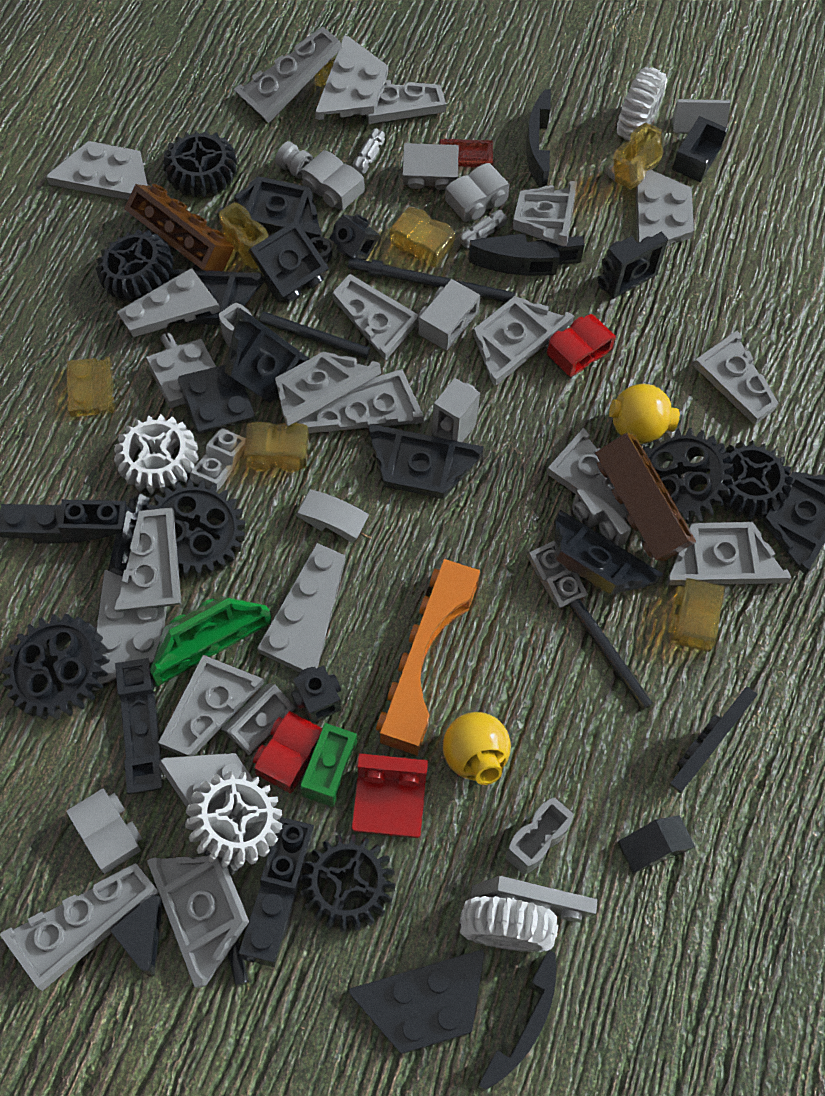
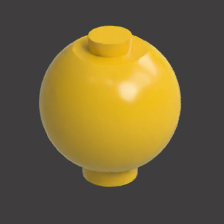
[609,384,680,444]
[443,712,511,785]

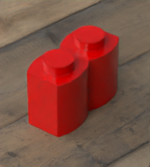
[547,314,616,377]
[253,711,323,794]

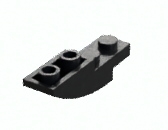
[468,234,585,276]
[0,499,126,544]
[239,817,314,967]

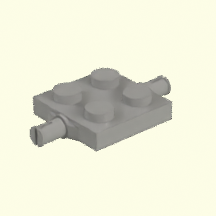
[146,333,216,408]

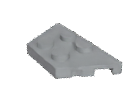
[315,35,389,120]
[47,141,147,200]
[635,165,694,247]
[513,181,577,246]
[473,296,574,386]
[275,352,381,426]
[667,522,791,585]
[92,570,167,690]
[159,753,260,875]
[147,856,249,988]

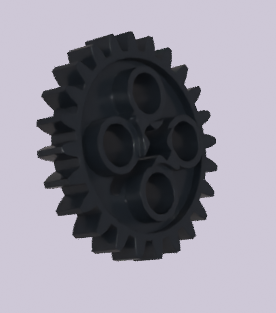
[643,428,734,525]
[147,479,246,579]
[2,613,110,720]

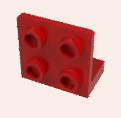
[352,753,428,838]

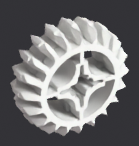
[617,67,667,143]
[114,414,198,494]
[185,770,282,868]
[460,896,558,953]

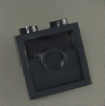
[248,220,329,303]
[597,231,668,299]

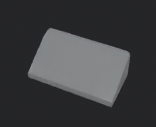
[672,99,730,133]
[221,683,296,755]

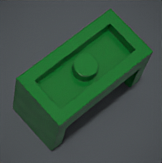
[301,723,357,807]

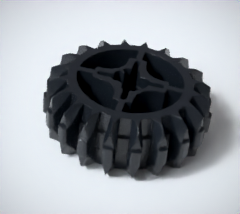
[163,130,237,198]
[95,229,174,302]
[720,440,793,520]
[300,834,396,933]

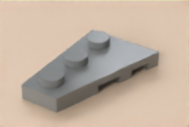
[117,268,222,337]

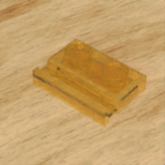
[67,356,114,417]

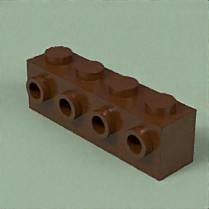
[124,184,235,271]
[595,433,696,561]

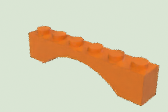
[376,559,480,756]

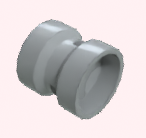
[275,141,313,179]

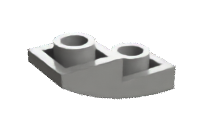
[190,428,248,492]
[572,488,631,546]
[296,489,369,543]
[526,541,588,608]

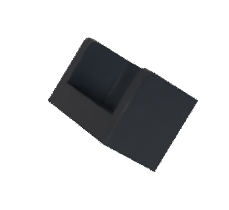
[672,116,728,183]

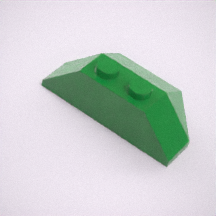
[150,596,272,686]

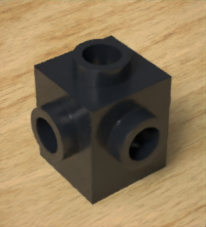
[329,214,381,259]
[291,665,341,723]

